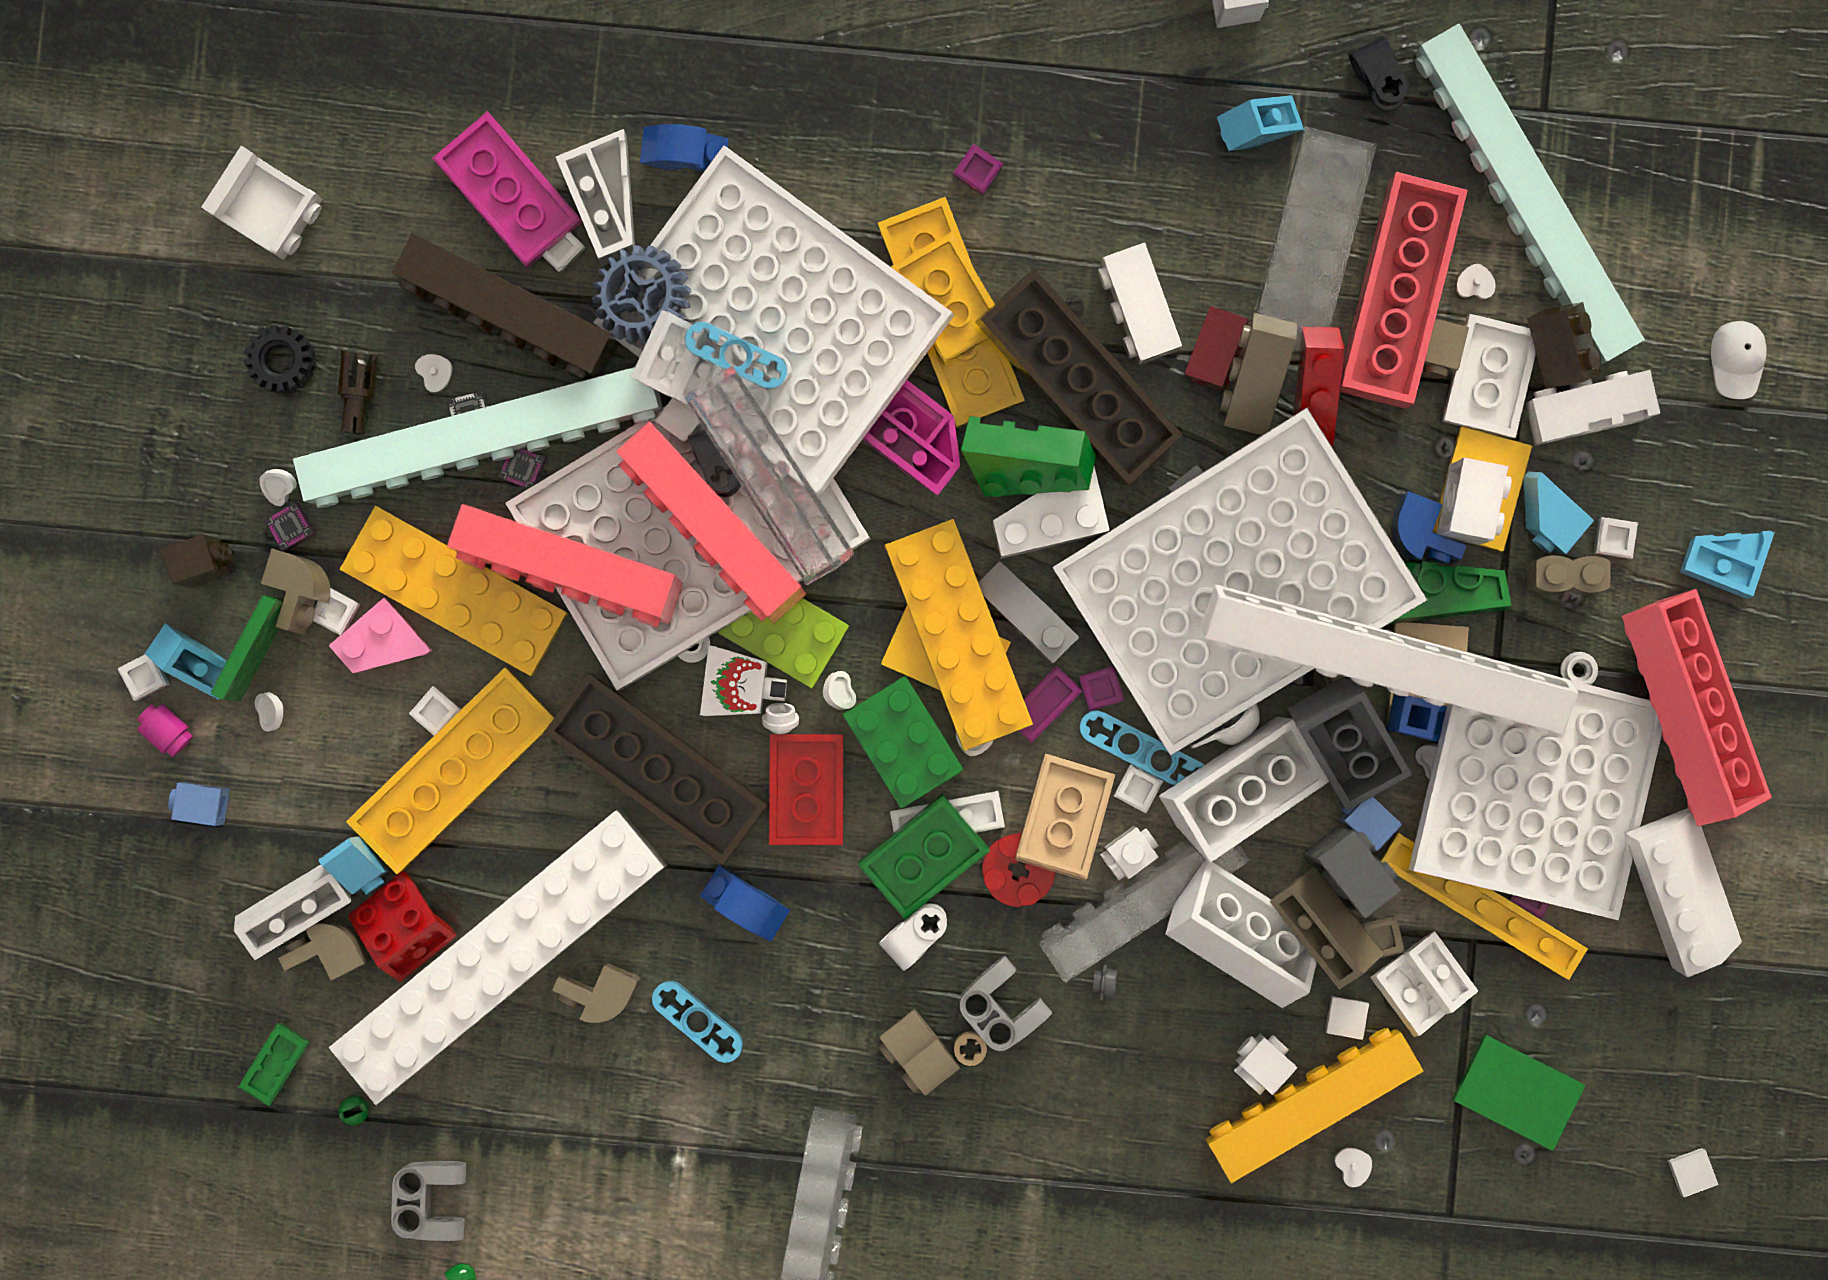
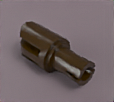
[337,351,378,434]

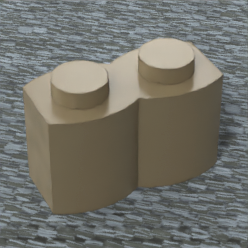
[1527,555,1611,595]
[879,1008,960,1096]

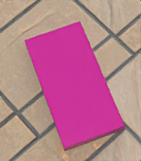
[432,111,583,269]

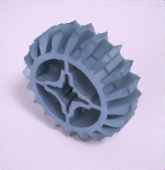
[592,245,692,345]

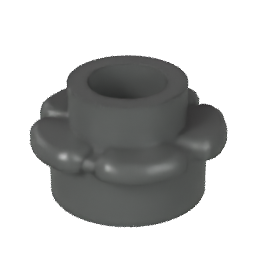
[1093,965,1118,1001]

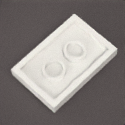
[1442,314,1536,439]

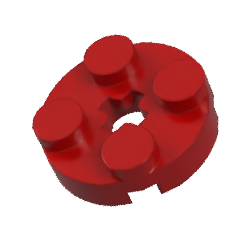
[982,833,1055,907]

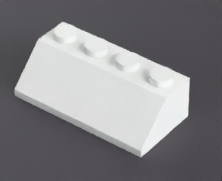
[1159,717,1329,863]
[1624,808,1742,978]
[1166,860,1317,1008]

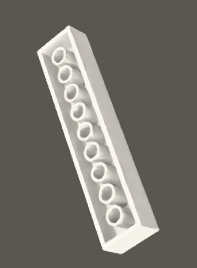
[329,809,667,1105]

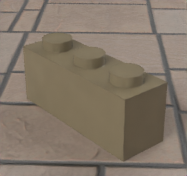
[1219,313,1297,435]
[1269,866,1384,990]

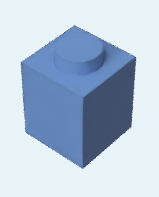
[168,782,230,826]
[1339,797,1402,851]

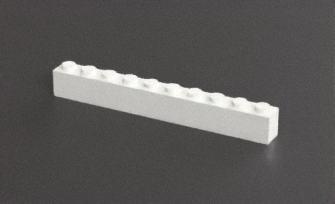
[1201,585,1579,734]

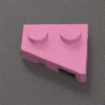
[329,597,433,674]

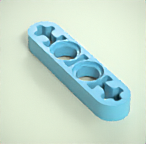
[1079,711,1204,786]

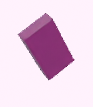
[1018,665,1082,743]

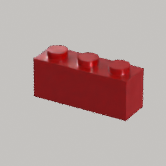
[1293,327,1344,447]

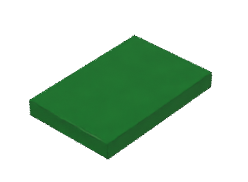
[211,595,283,701]
[858,793,990,920]
[1452,1034,1586,1151]

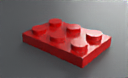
[769,734,844,845]

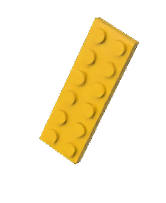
[877,197,1025,428]
[340,506,568,677]
[885,519,1033,751]
[346,668,555,874]

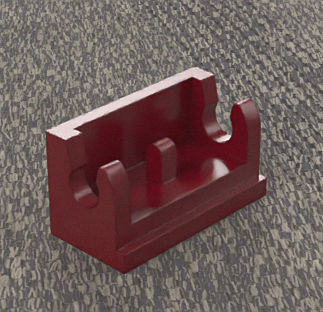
[1184,306,1250,393]

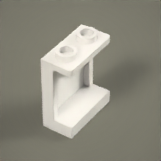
[202,146,323,260]

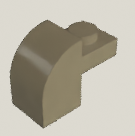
[261,549,330,635]
[278,921,371,981]
[552,963,641,1023]

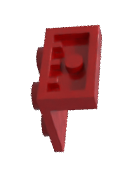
[348,871,457,982]

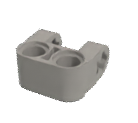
[959,956,1052,1051]
[391,1161,466,1241]

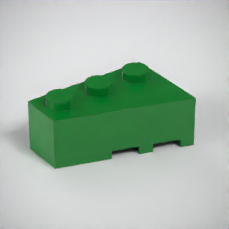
[961,416,1096,497]

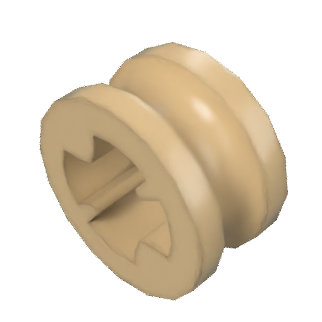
[954,1031,987,1066]

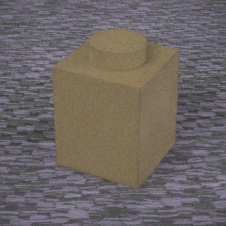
[1423,319,1469,378]

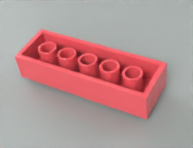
[1340,172,1468,409]
[616,421,806,624]
[447,504,684,628]
[1622,589,1772,826]

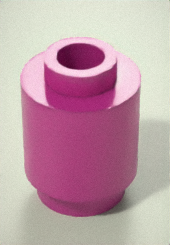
[137,704,194,758]

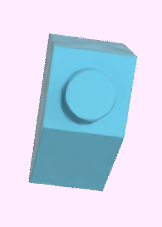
[1217,95,1304,151]
[1523,471,1594,554]
[145,623,227,700]
[318,836,389,895]

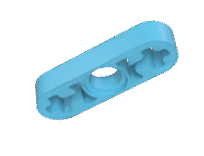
[684,322,787,389]
[652,981,743,1063]

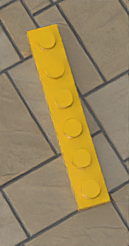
[1379,832,1588,980]

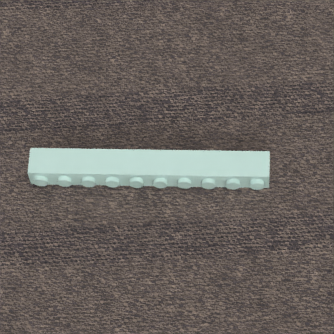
[1415,24,1645,365]
[293,367,663,508]

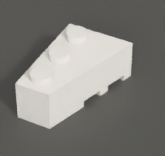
[1525,370,1660,446]

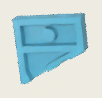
[1680,531,1774,599]

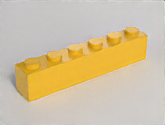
[1205,1028,1423,1183]

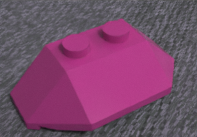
[862,380,960,496]

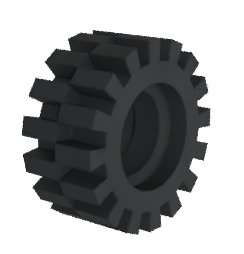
[244,325,316,394]

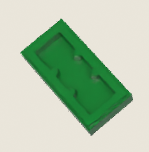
[238,1023,310,1106]

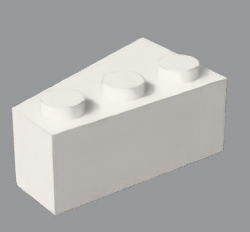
[556,129,635,266]
[992,467,1110,559]

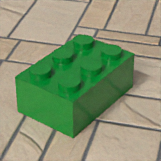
[842,675,964,809]

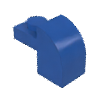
[640,124,728,173]
[1392,491,1467,565]
[1386,694,1447,743]
[700,865,790,941]

